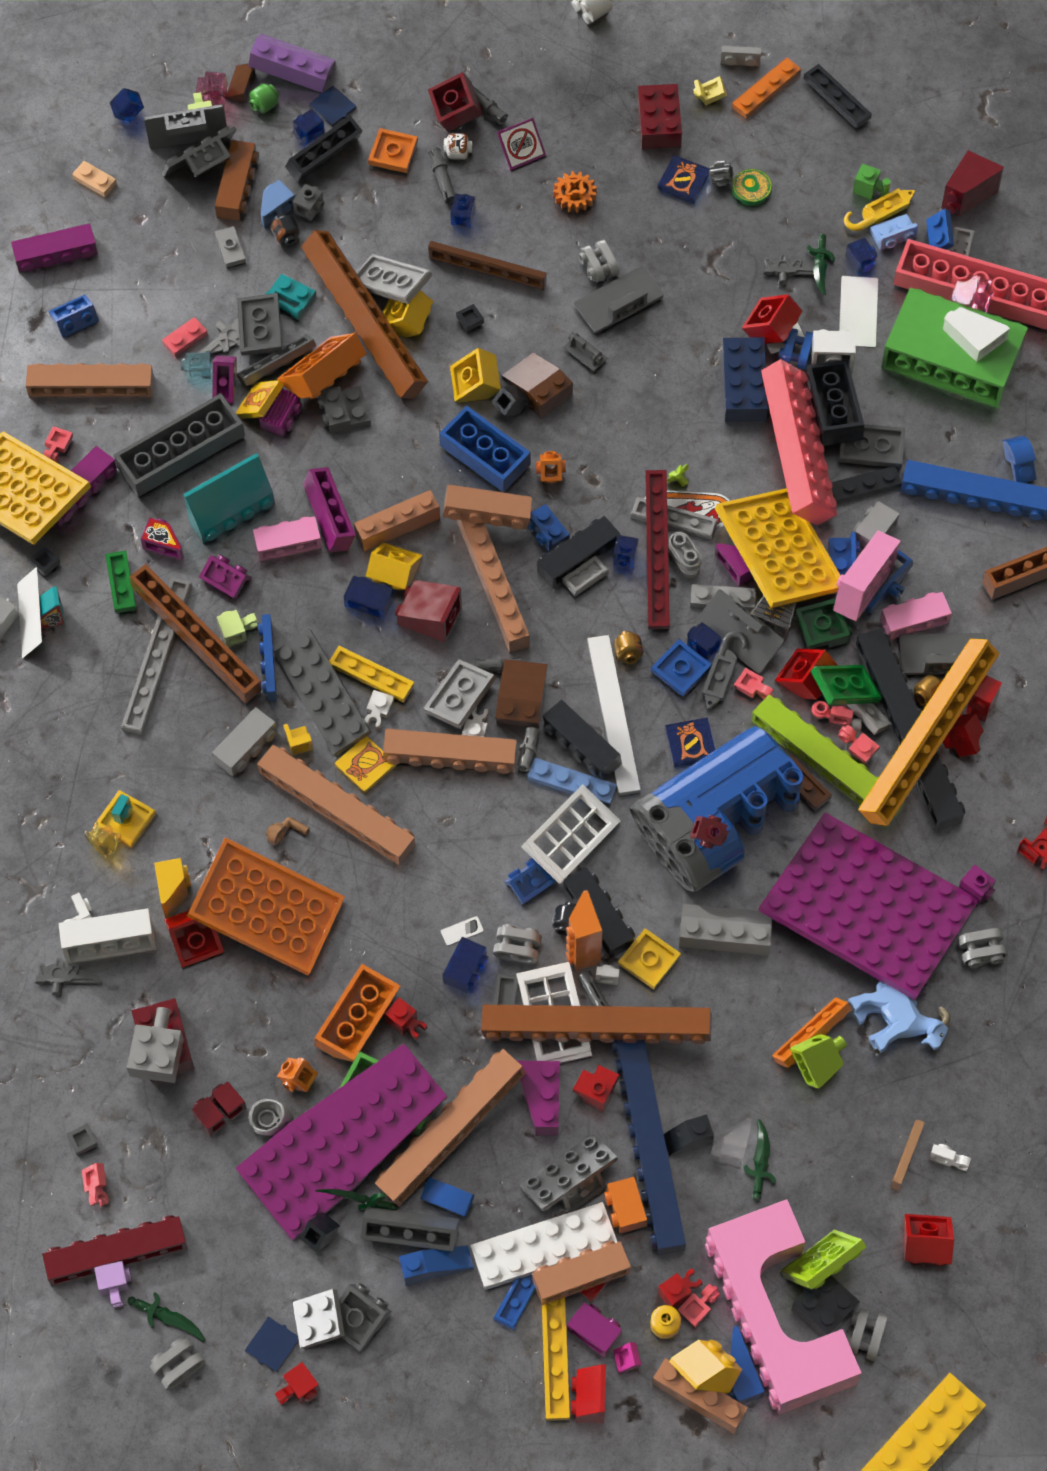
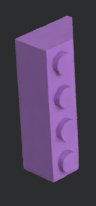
[248,33,335,93]

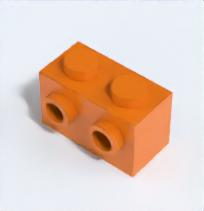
[604,1177,647,1234]

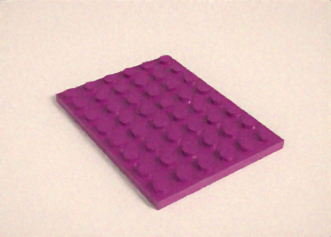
[758,812,979,1000]

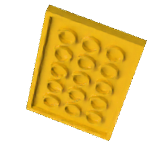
[0,431,91,545]
[715,488,841,608]

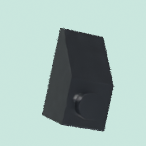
[664,1114,714,1157]

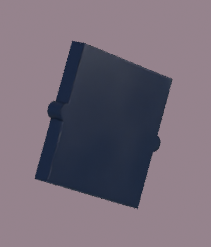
[309,86,357,127]
[244,1317,299,1373]

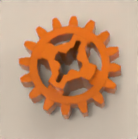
[553,171,597,213]

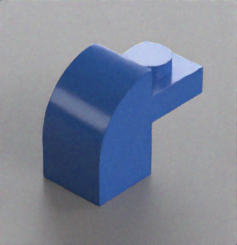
[1002,436,1037,483]

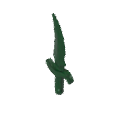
[807,234,835,295]
[744,1119,776,1201]
[315,1189,397,1211]
[127,1292,205,1341]

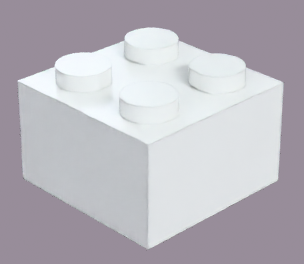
[811,329,856,375]

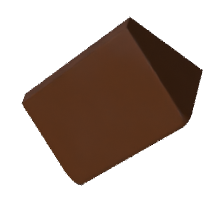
[226,63,255,103]

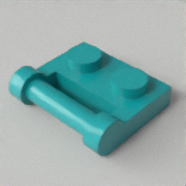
[264,274,316,320]

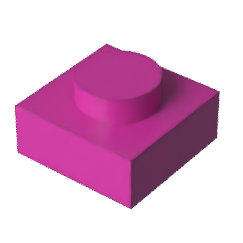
[613,1342,641,1373]

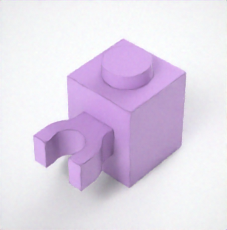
[94,1261,132,1309]

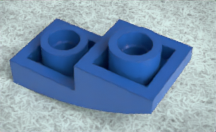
[420,1177,475,1217]

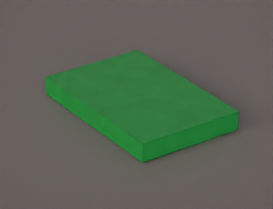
[811,665,882,705]

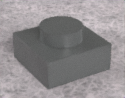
[67,1124,98,1156]

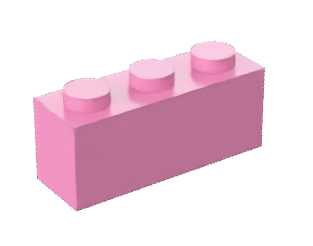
[253,516,322,561]
[880,592,952,641]

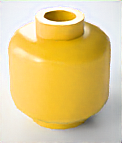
[650,1305,681,1339]

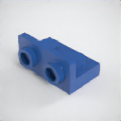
[48,294,99,338]
[527,504,570,551]
[828,532,860,575]
[504,858,556,904]

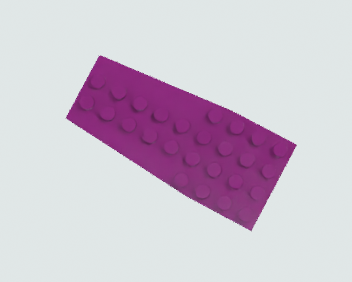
[236,1044,447,1241]

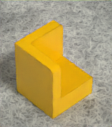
[283,724,313,756]

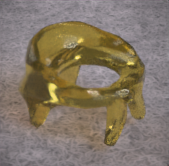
[84,822,121,857]

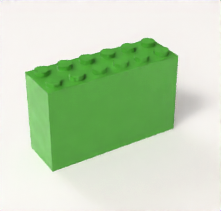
[881,287,1028,408]

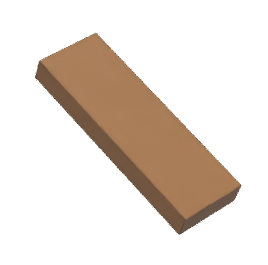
[891,1120,925,1191]

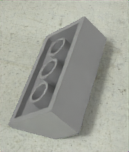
[679,904,772,956]

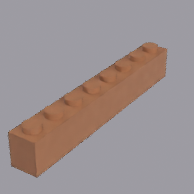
[457,520,530,653]
[257,745,415,866]
[375,1049,527,1207]

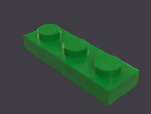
[105,550,136,613]

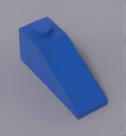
[399,1245,474,1286]
[727,1325,765,1405]

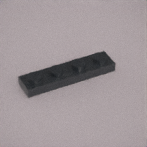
[803,64,872,129]
[832,466,902,504]

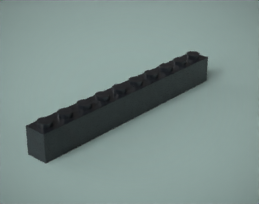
[856,628,965,831]

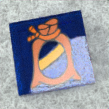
[657,155,710,203]
[665,717,715,767]

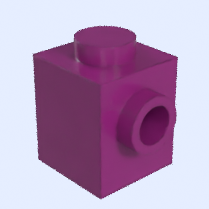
[959,864,996,905]

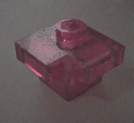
[195,71,228,107]
[950,275,993,312]

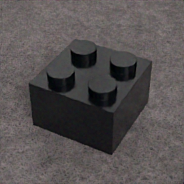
[791,1275,860,1337]

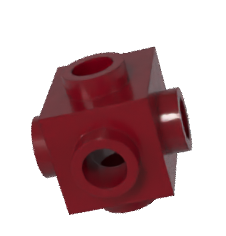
[690,815,728,849]

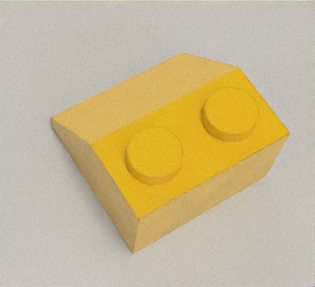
[383,290,433,338]
[450,348,501,403]
[365,542,423,590]
[154,858,192,919]
[669,1340,742,1393]

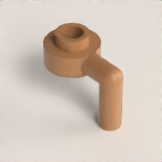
[266,817,310,846]

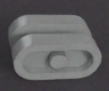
[578,239,620,283]
[668,532,701,579]
[493,924,542,964]
[958,928,1008,968]
[846,1308,887,1362]
[150,1338,205,1390]

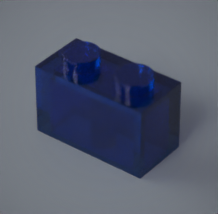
[343,575,394,620]
[442,937,489,993]

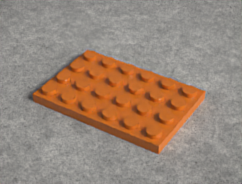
[187,837,345,976]

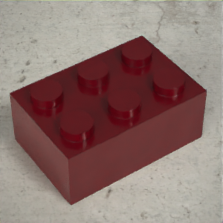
[637,84,682,149]
[131,998,195,1081]

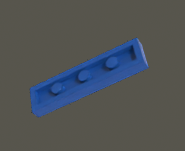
[258,614,277,701]

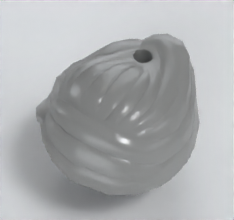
[248,1099,294,1136]

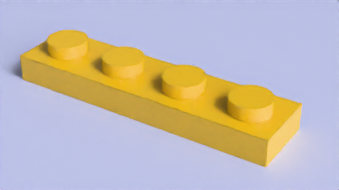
[329,646,414,703]

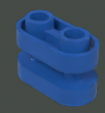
[778,328,813,370]

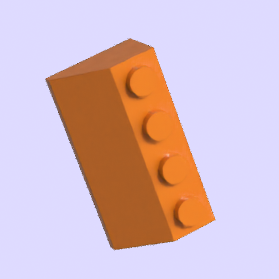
[277,333,367,399]
[566,890,602,972]
[314,964,401,1062]

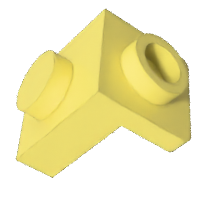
[694,76,727,105]

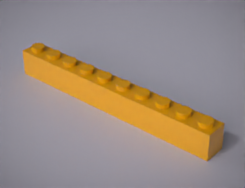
[858,639,1000,826]

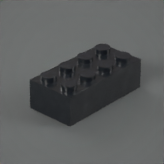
[806,360,864,446]

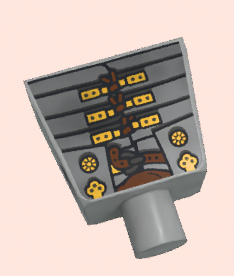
[751,595,796,638]

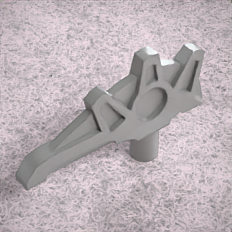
[197,318,240,358]

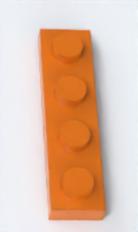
[732,57,801,119]
[772,997,852,1068]

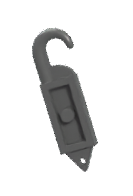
[702,631,747,710]

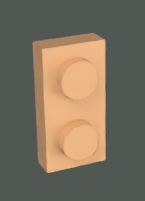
[72,161,117,197]

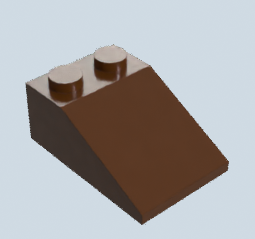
[501,353,573,418]
[495,659,548,728]

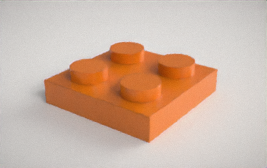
[368,128,418,173]

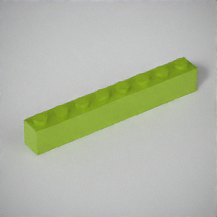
[751,694,905,827]

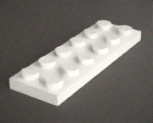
[470,1202,617,1290]

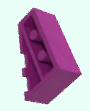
[516,1060,560,1136]

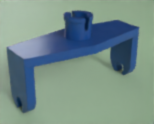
[865,550,913,614]

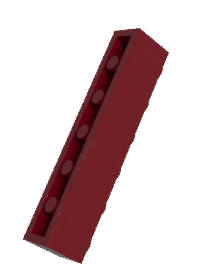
[42,1215,188,1286]

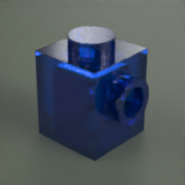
[109,88,144,122]
[293,109,325,145]
[450,193,476,228]
[845,237,878,274]
[613,535,639,569]
[687,622,722,660]

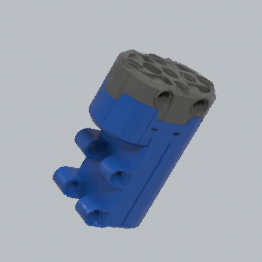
[629,726,803,892]

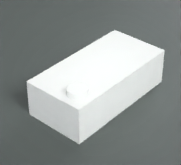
[58,908,157,964]

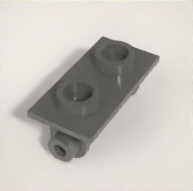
[563,332,608,372]

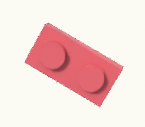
[162,317,208,357]

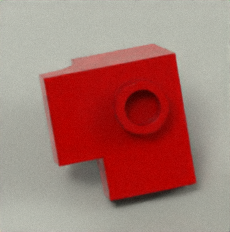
[943,713,984,757]
[573,1065,619,1113]

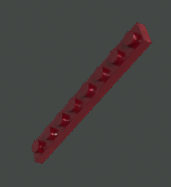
[645,470,670,629]

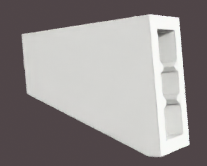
[943,307,1010,362]

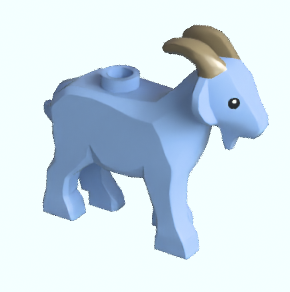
[848,982,951,1053]

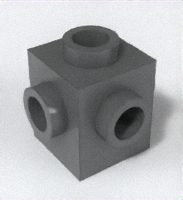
[293,184,325,221]

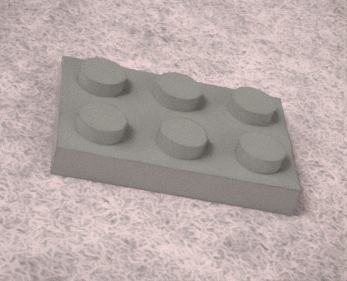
[423,659,496,729]

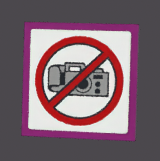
[497,117,546,170]

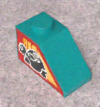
[39,586,65,629]

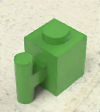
[853,163,891,199]

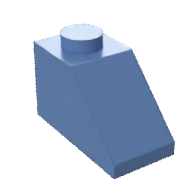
[261,180,295,228]

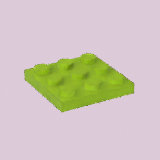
[780,1229,867,1289]

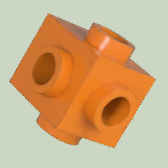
[536,451,566,483]
[277,1058,318,1092]

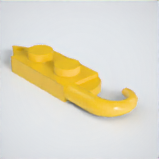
[844,188,915,231]

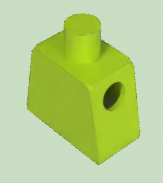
[789,1034,847,1089]

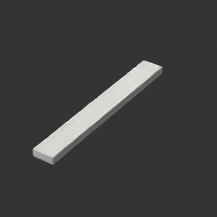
[587,635,640,796]

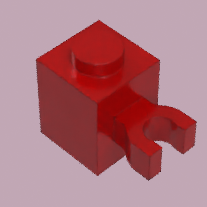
[384,997,428,1041]
[658,1268,703,1309]
[275,1362,320,1406]

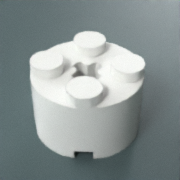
[571,0,613,24]

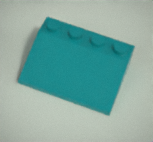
[183,453,275,543]

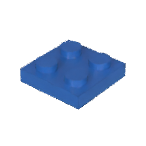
[651,639,712,697]

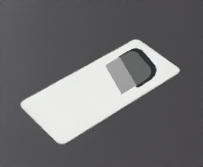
[441,916,483,945]

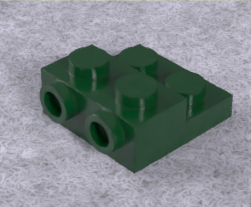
[795,598,852,649]

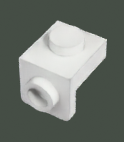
[71,893,92,920]

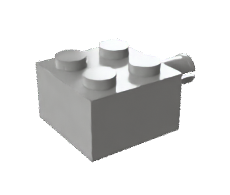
[127,1007,184,1083]

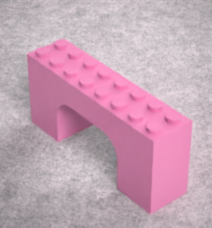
[704,1199,862,1415]

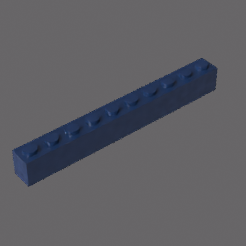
[611,1040,686,1255]

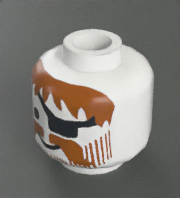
[444,133,472,160]

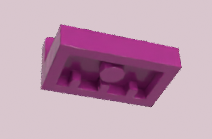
[199,554,252,598]

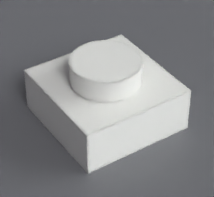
[596,965,619,985]

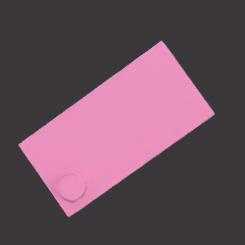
[833,530,901,621]

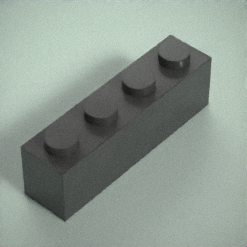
[361,1207,459,1251]

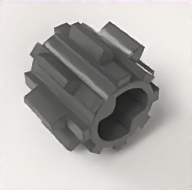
[709,161,734,186]

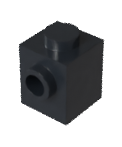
[492,386,530,416]
[299,1212,340,1252]

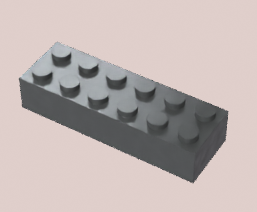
[113,393,245,497]

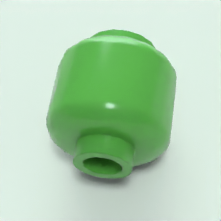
[249,83,279,113]

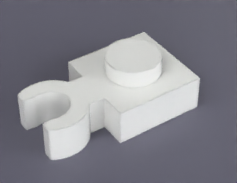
[365,690,394,730]
[462,706,488,737]
[929,1144,971,1171]

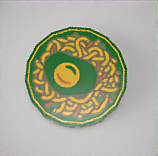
[732,168,772,206]

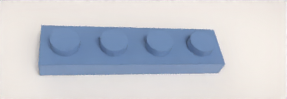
[527,758,617,807]

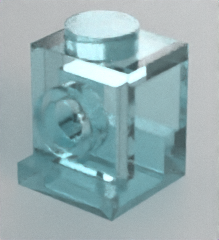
[181,351,212,379]

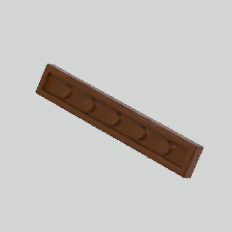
[428,241,547,289]

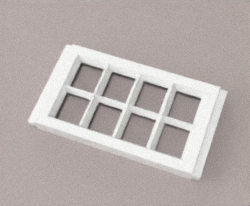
[521,785,621,884]
[516,962,592,1064]

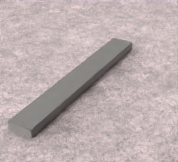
[121,578,192,735]

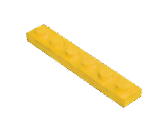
[542,1297,570,1421]

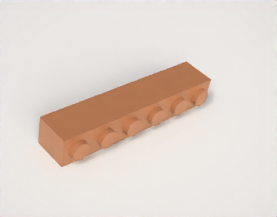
[26,363,154,397]
[383,729,517,774]

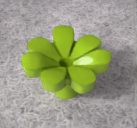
[667,464,689,487]

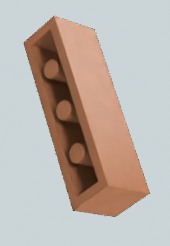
[443,485,532,530]
[354,490,440,552]
[532,1241,631,1305]
[652,1358,748,1435]

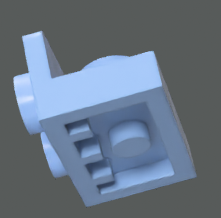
[869,214,918,250]

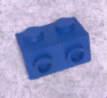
[926,209,954,250]

